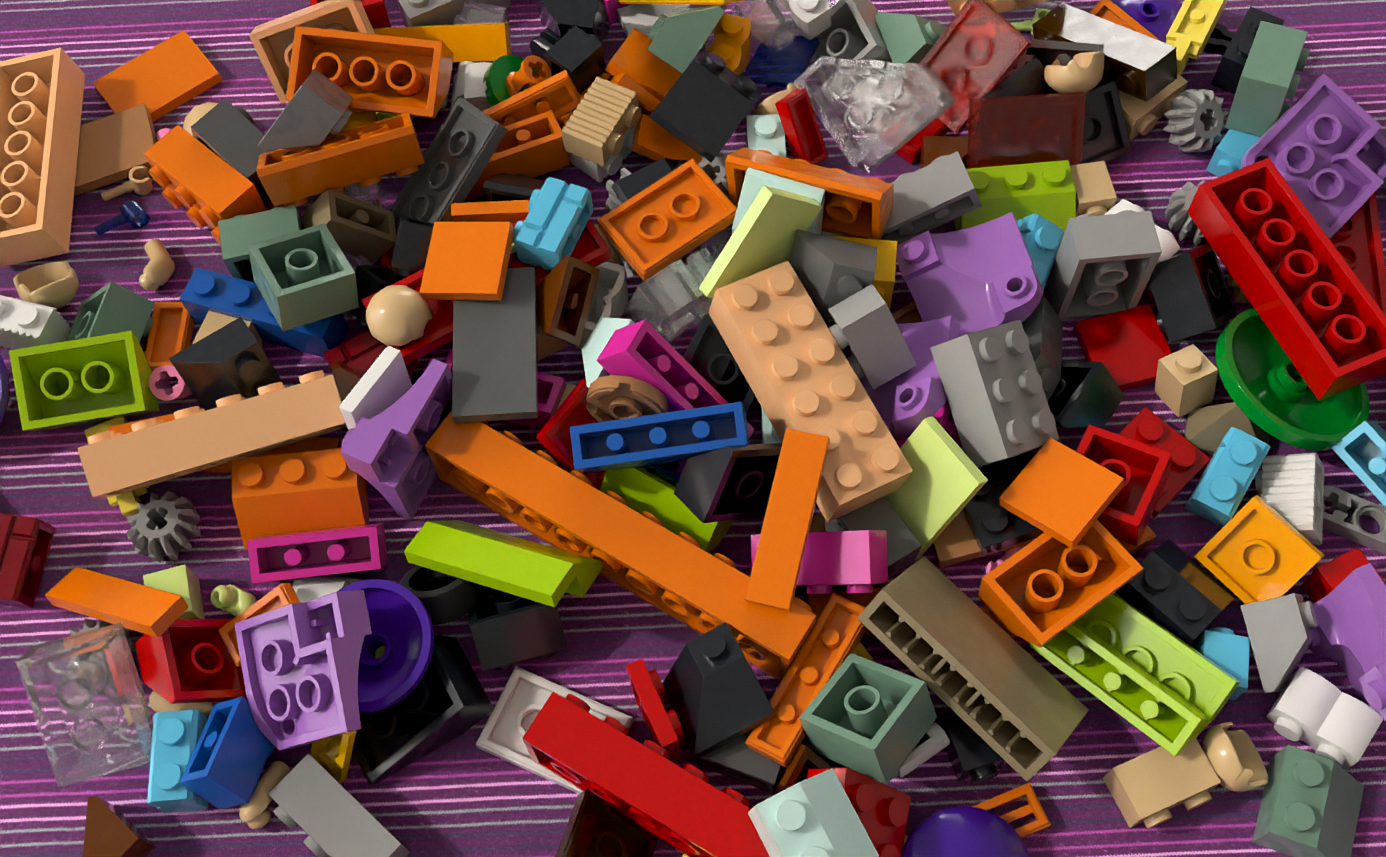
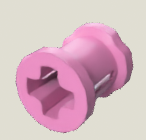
[149,365,193,401]

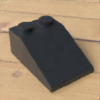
[649,49,762,163]
[352,634,494,784]

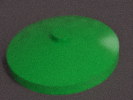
[1215,308,1370,451]

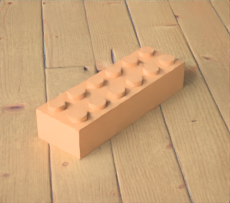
[0,48,85,267]
[708,261,913,523]
[77,370,347,498]

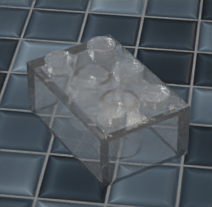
[16,623,153,787]

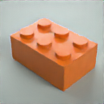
[143,125,267,245]

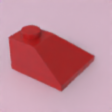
[135,619,247,704]

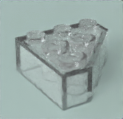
[794,56,956,173]
[624,239,727,344]

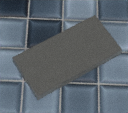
[390,96,508,235]
[452,267,538,423]

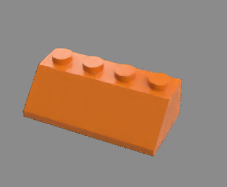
[286,26,454,119]
[256,112,425,207]
[725,147,894,240]

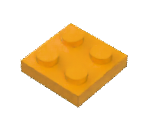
[1194,495,1325,604]

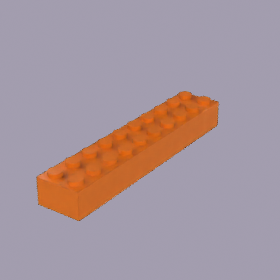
[424,410,816,681]

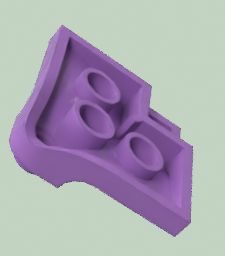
[1241,74,1386,239]
[896,212,1043,337]
[842,315,961,441]
[341,359,452,521]
[1308,563,1386,730]
[234,590,372,751]

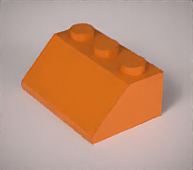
[231,448,369,551]
[978,520,1144,648]

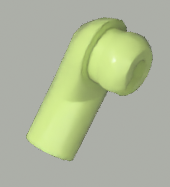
[211,584,257,617]

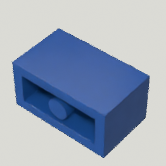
[179,696,275,809]

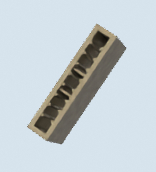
[857,556,1089,782]

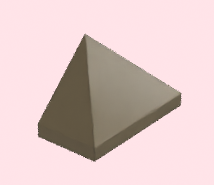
[1183,402,1270,467]

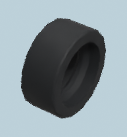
[399,565,486,625]

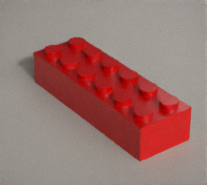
[1187,158,1386,401]
[522,692,770,857]

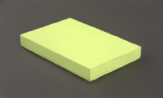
[699,185,823,298]
[884,416,988,560]

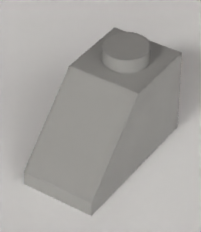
[1240,593,1318,693]

